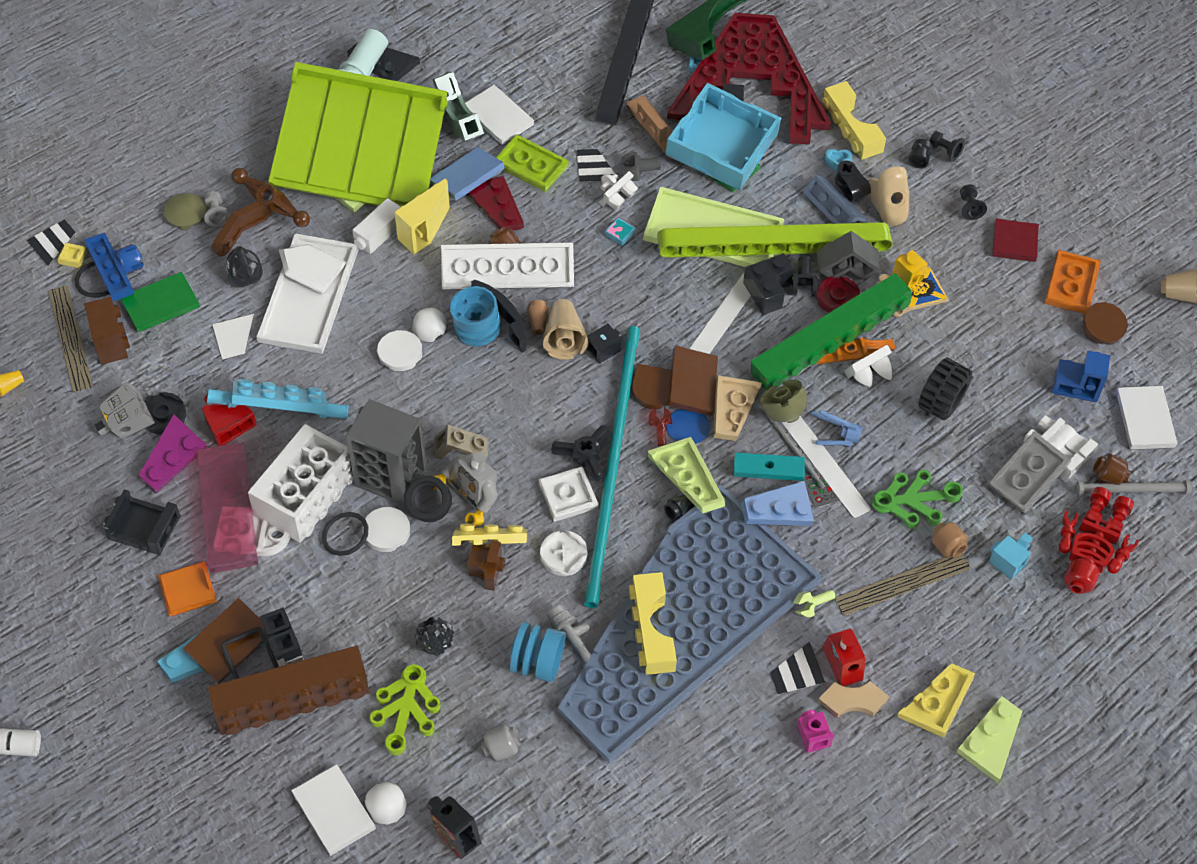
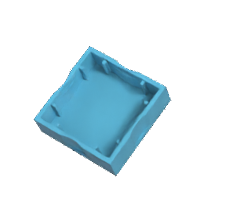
[665,83,781,190]

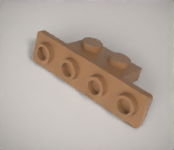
[627,96,673,159]

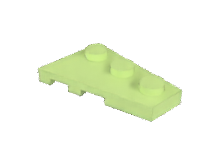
[957,696,1022,783]

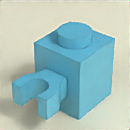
[989,532,1033,580]

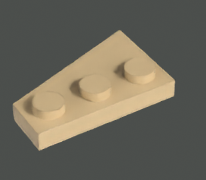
[714,376,762,441]

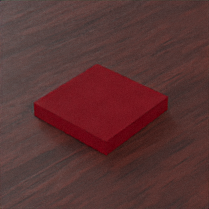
[992,218,1039,262]

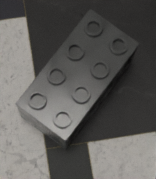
[345,399,427,506]

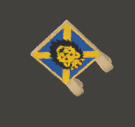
[877,266,949,317]

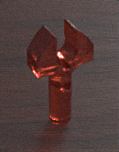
[649,407,672,447]

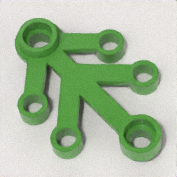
[872,470,963,529]

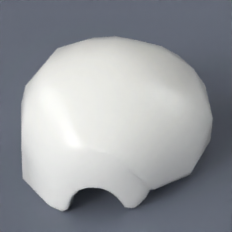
[412,307,447,342]
[365,782,407,825]

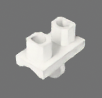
[599,171,638,211]

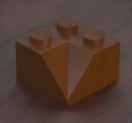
[84,297,130,365]

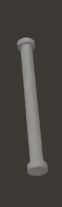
[1076,480,1192,495]

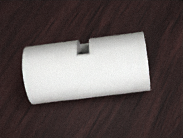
[0,728,41,756]

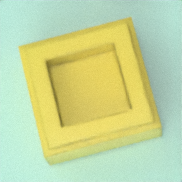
[57,243,88,268]

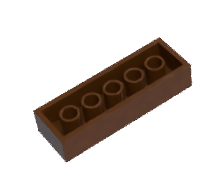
[208,645,370,735]

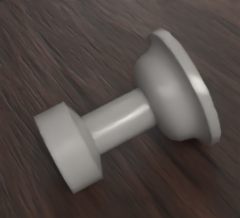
[204,191,230,227]

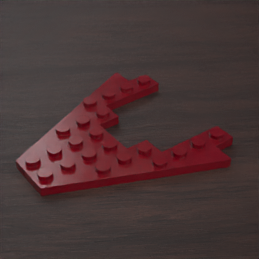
[667,13,831,145]

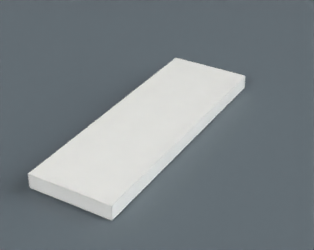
[441,243,574,290]

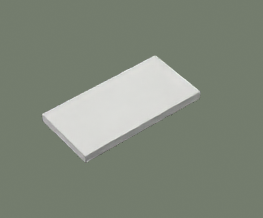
[257,234,359,354]

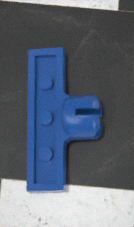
[84,232,144,301]

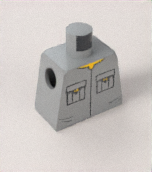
[95,381,154,438]

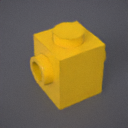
[892,250,928,288]

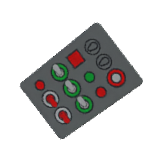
[804,469,841,507]

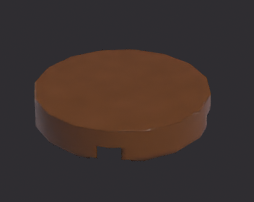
[1082,302,1128,345]

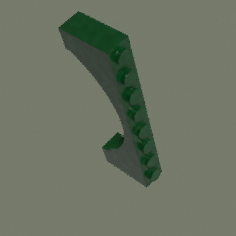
[666,0,747,61]

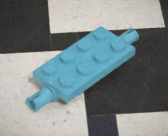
[207,379,349,420]

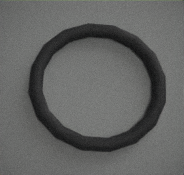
[74,261,109,298]
[322,512,369,556]

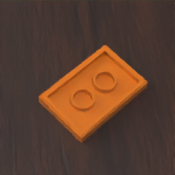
[1044,250,1101,314]

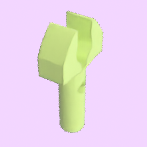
[793,590,835,617]

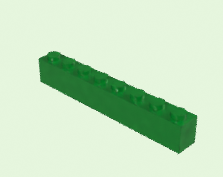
[751,273,912,390]

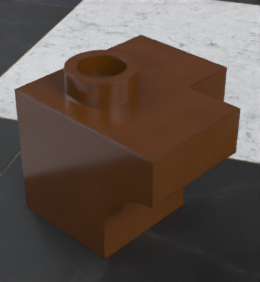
[468,540,505,591]

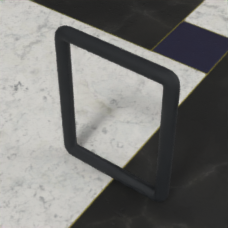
[221,627,279,680]

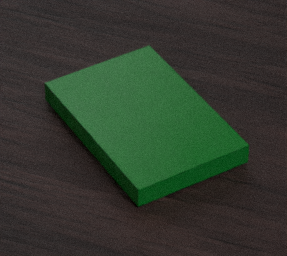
[121,272,200,333]

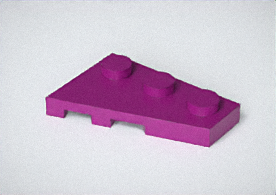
[139,415,207,494]

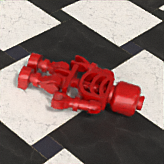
[1059,487,1139,594]

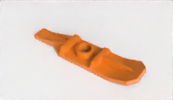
[816,337,895,364]

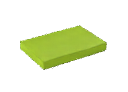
[496,134,569,192]

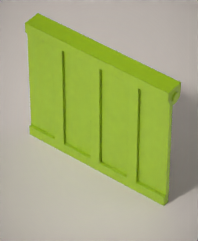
[268,62,448,207]

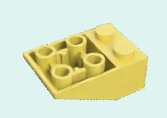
[395,178,450,254]

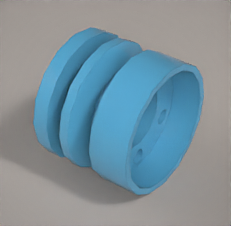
[450,286,501,347]
[510,622,566,683]

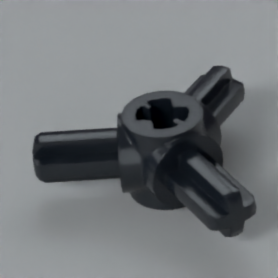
[551,425,611,482]

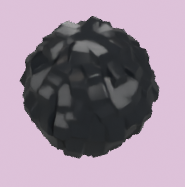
[415,616,454,656]

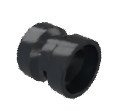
[908,139,933,169]

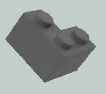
[817,231,881,280]

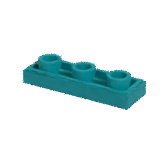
[734,452,805,481]

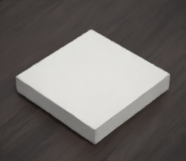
[538,466,598,522]

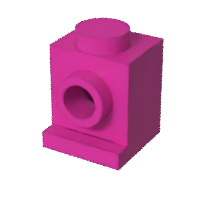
[797,710,834,753]

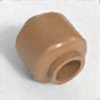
[932,522,968,558]

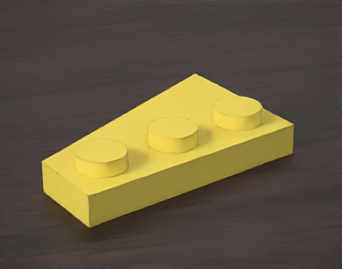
[452,524,527,546]
[898,663,975,738]

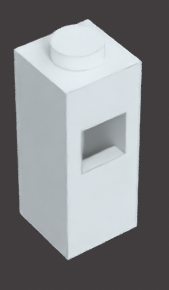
[353,198,400,254]

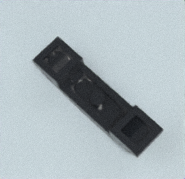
[471,279,526,353]

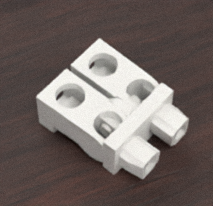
[1024,415,1098,483]

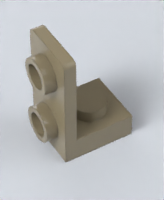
[433,425,488,459]

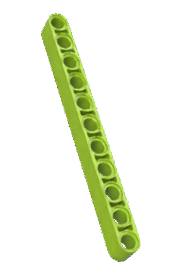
[657,223,893,258]

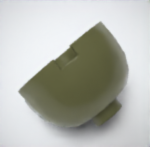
[760,380,807,423]

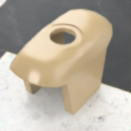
[869,166,909,226]

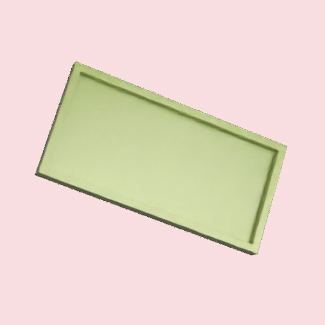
[643,187,784,267]

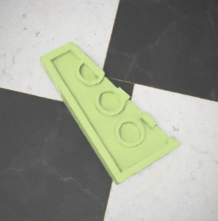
[648,437,725,513]

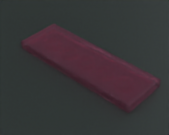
[197,442,259,573]

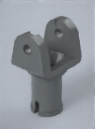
[621,152,661,181]

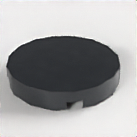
[144,392,186,435]

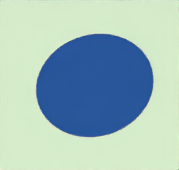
[666,409,710,444]

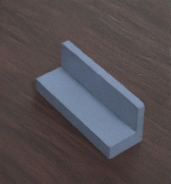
[802,175,867,224]

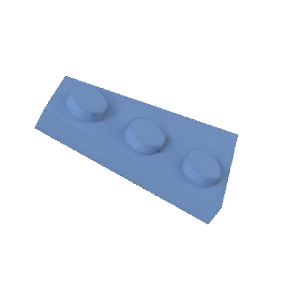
[741,481,814,526]

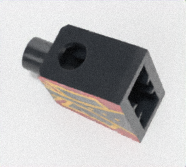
[427,796,482,860]

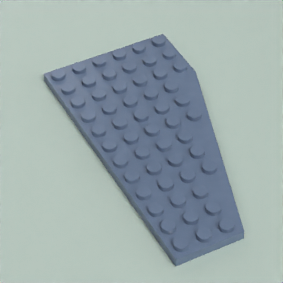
[558,485,823,764]

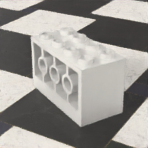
[248,424,354,543]

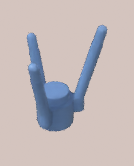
[811,410,863,447]

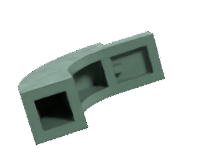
[432,72,484,141]

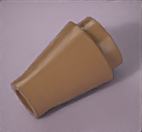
[527,300,549,335]

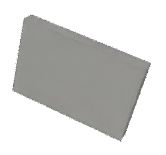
[988,431,1071,514]

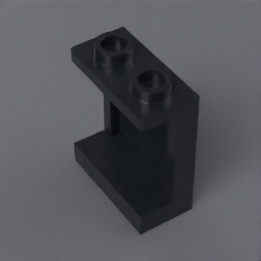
[103,489,181,555]

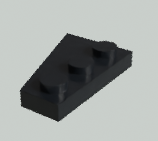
[347,42,420,81]

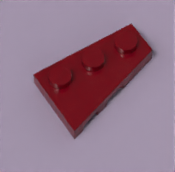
[466,175,524,231]

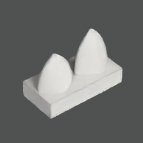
[844,345,892,387]

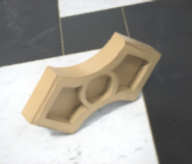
[818,681,889,718]

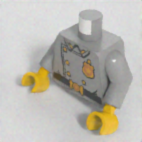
[433,452,498,527]

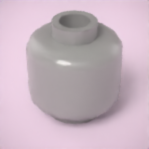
[481,724,521,762]

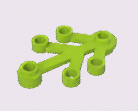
[370,664,441,755]

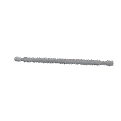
[761,406,825,488]

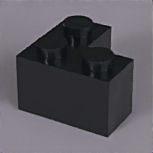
[743,253,794,315]

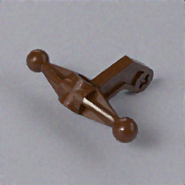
[211,168,310,257]

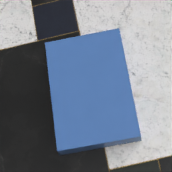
[430,147,505,201]

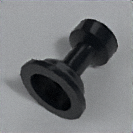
[929,131,965,162]
[960,184,987,220]

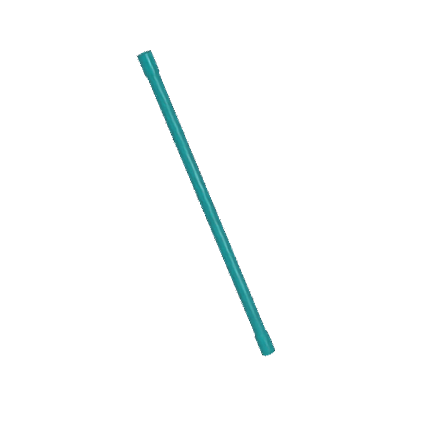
[584,326,640,609]

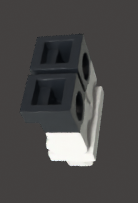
[260,607,304,667]

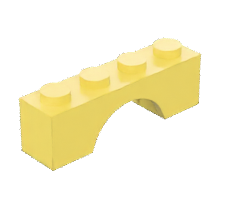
[822,81,886,160]
[629,572,677,675]

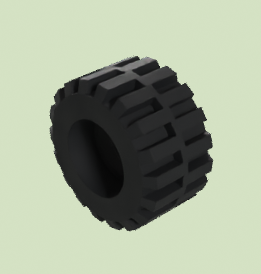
[919,357,972,421]

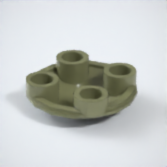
[163,193,207,231]

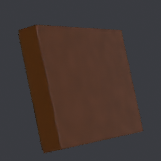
[668,345,718,416]
[183,598,268,684]

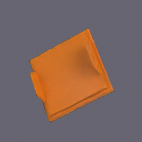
[158,561,217,617]

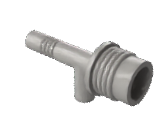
[547,604,591,664]

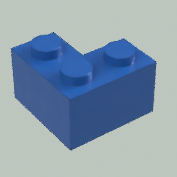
[1052,351,1110,403]

